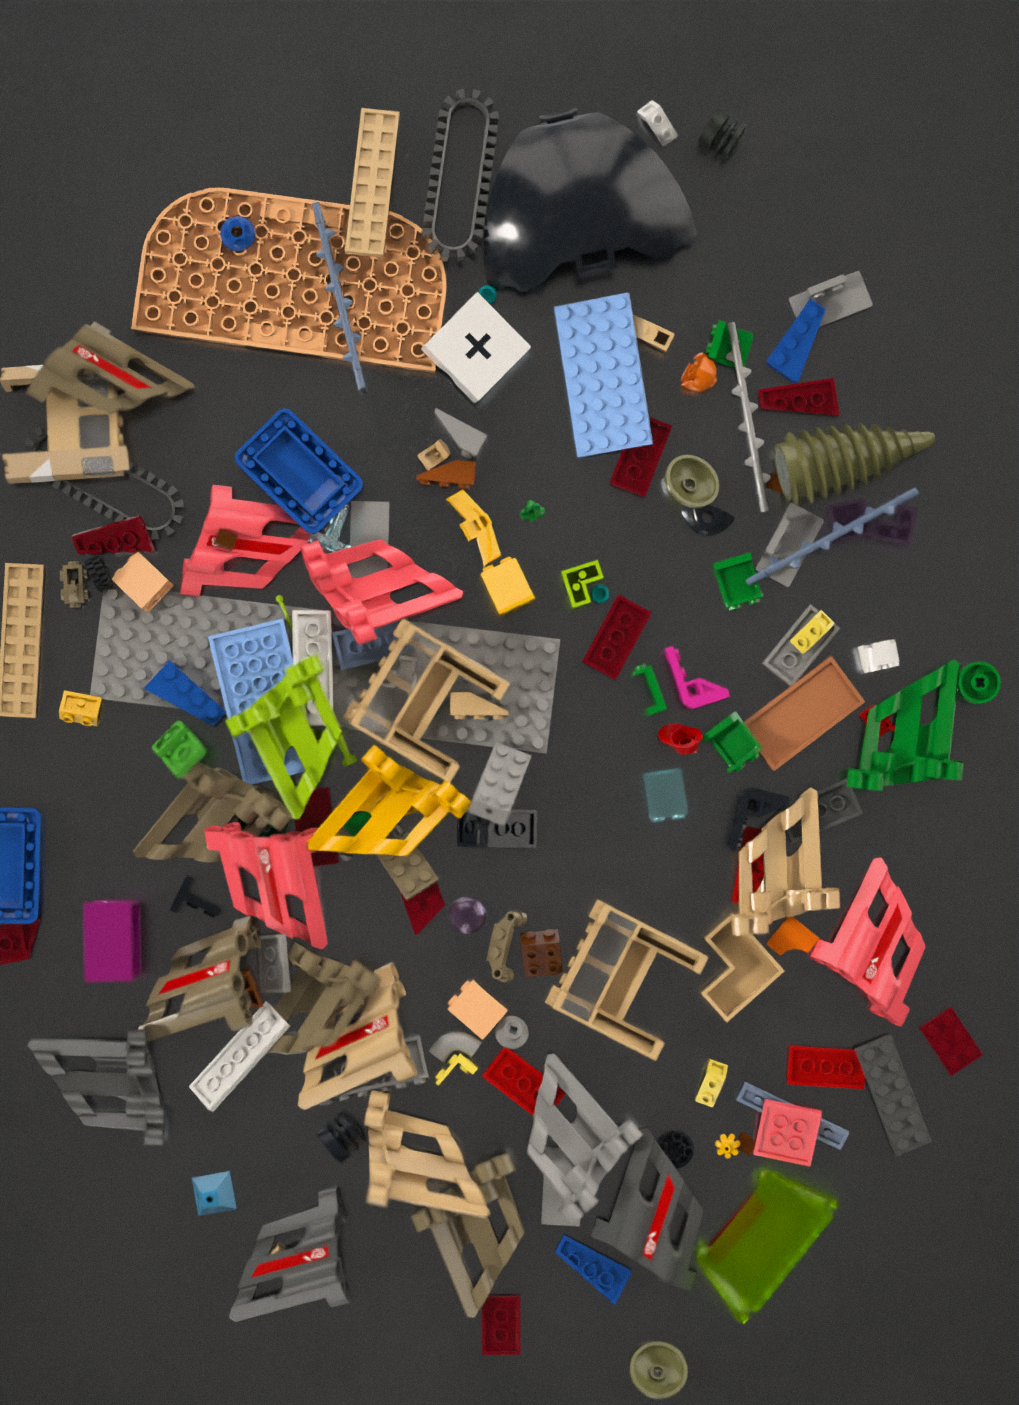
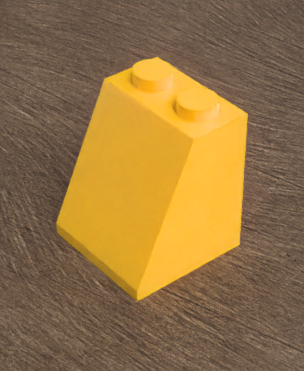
[481,557,535,616]

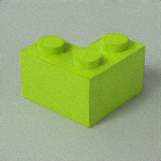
[561,560,604,609]

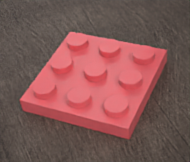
[753,1099,822,1167]

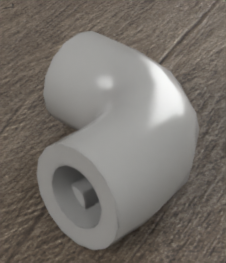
[429,1032,482,1062]

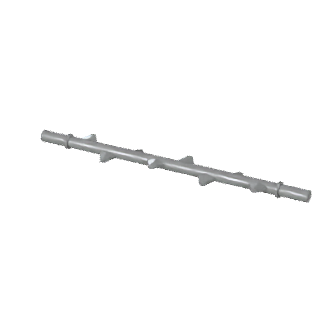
[726,322,771,512]

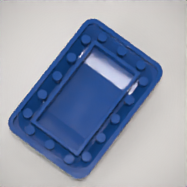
[234,408,363,534]
[0,807,41,924]

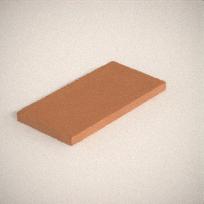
[744,656,865,771]

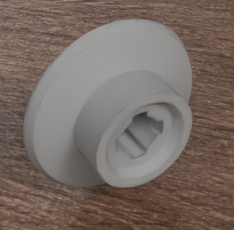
[495,1016,529,1049]

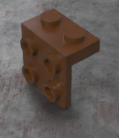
[520,929,563,977]

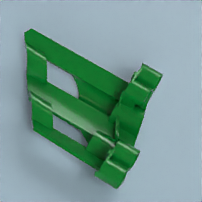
[846,659,964,791]

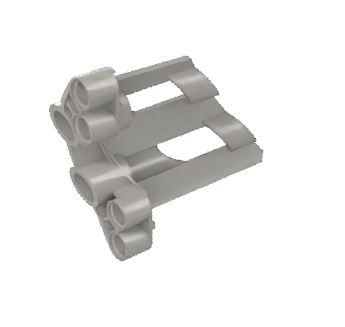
[527,1054,643,1225]

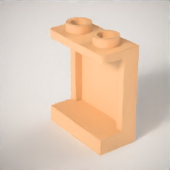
[112,552,174,613]
[448,980,508,1040]

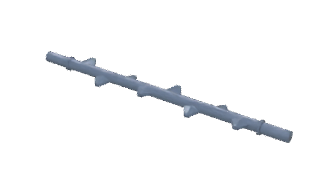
[312,202,366,389]
[746,487,919,586]

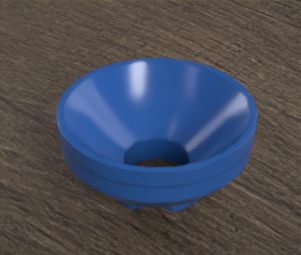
[220,216,256,252]

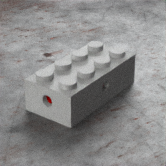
[468,742,531,826]

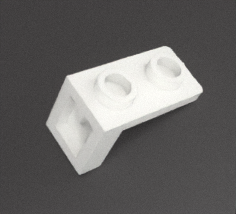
[637,101,678,147]

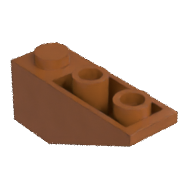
[416,460,476,489]

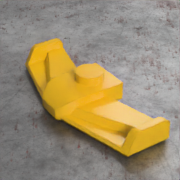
[446,489,501,565]

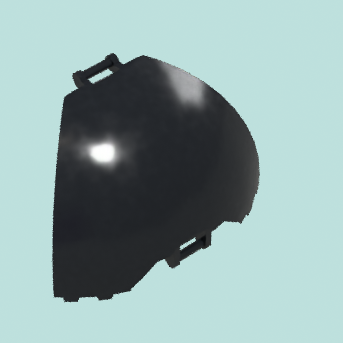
[484,108,697,291]

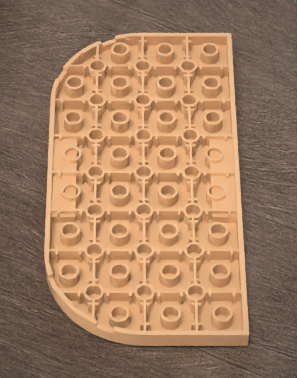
[131,188,447,373]

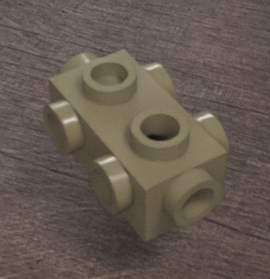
[60,561,89,608]

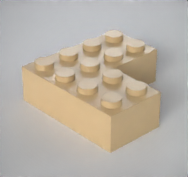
[700,912,784,1022]

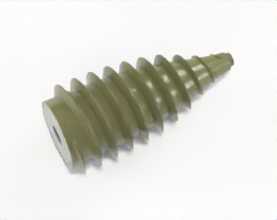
[774,423,936,505]

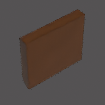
[765,472,783,494]
[213,529,238,551]
[737,1131,756,1156]

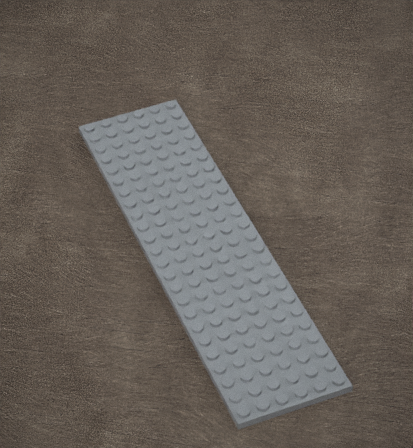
[90,585,560,753]

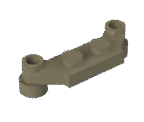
[486,911,527,983]

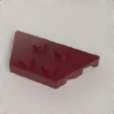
[399,882,445,935]
[0,918,40,965]

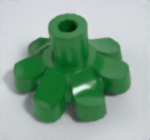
[520,500,545,522]

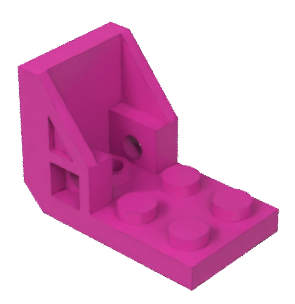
[664,646,730,709]

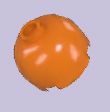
[681,353,717,392]

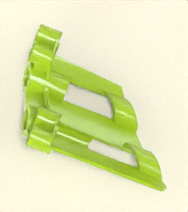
[225,654,342,820]

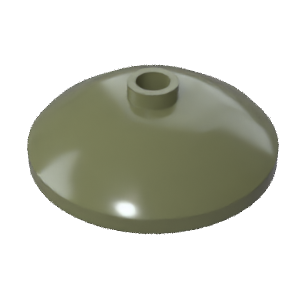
[665,455,719,508]
[630,1342,688,1399]

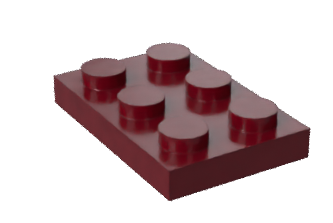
[919,1006,983,1076]
[482,1295,521,1355]

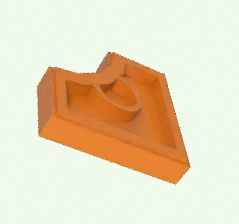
[765,916,820,956]

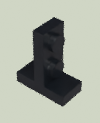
[170,875,223,918]

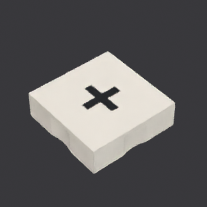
[421,292,531,403]

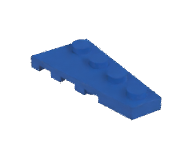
[766,298,826,383]
[144,660,226,726]
[555,1235,632,1305]

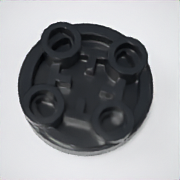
[657,1130,694,1169]

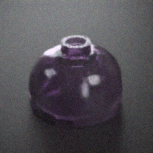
[448,896,486,934]

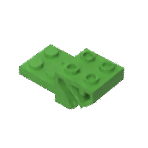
[152,721,207,779]

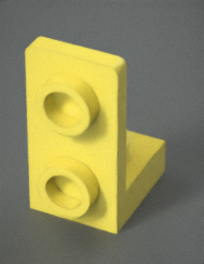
[790,610,834,654]
[435,1052,478,1086]
[695,1059,728,1107]

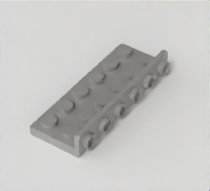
[320,1036,430,1106]

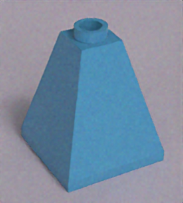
[192,1171,237,1216]

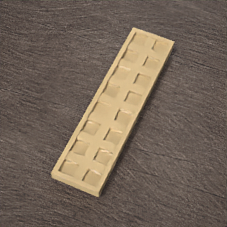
[345,108,399,258]
[0,563,45,718]

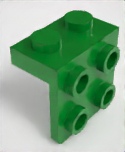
[705,320,753,368]

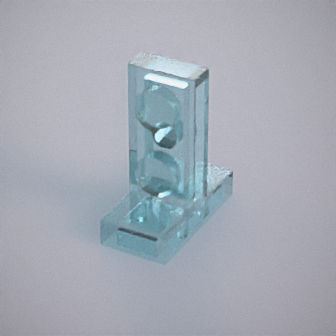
[308,504,351,552]

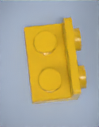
[59,691,102,726]

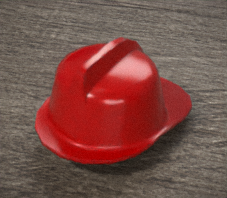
[658,723,703,755]

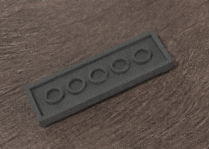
[854,1034,932,1156]

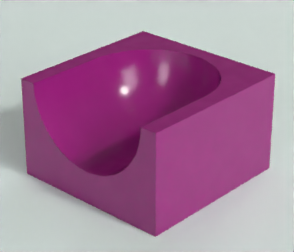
[84,900,141,982]

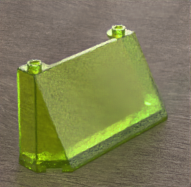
[696,1170,841,1324]

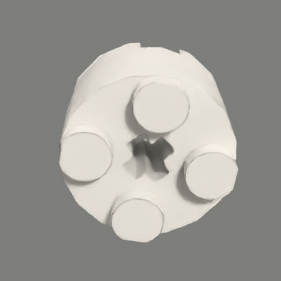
[857,639,900,673]

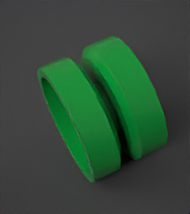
[957,662,1001,704]

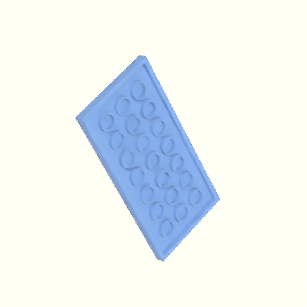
[554,293,653,458]
[208,619,306,785]

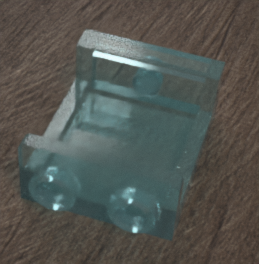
[642,768,688,822]

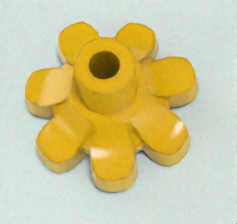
[715,1134,741,1159]

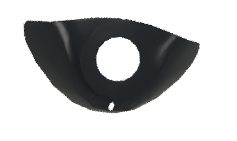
[681,505,735,536]

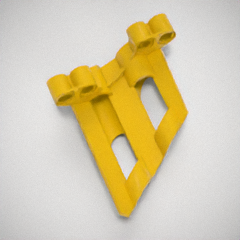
[306,745,472,856]

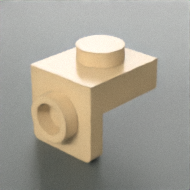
[418,439,451,471]

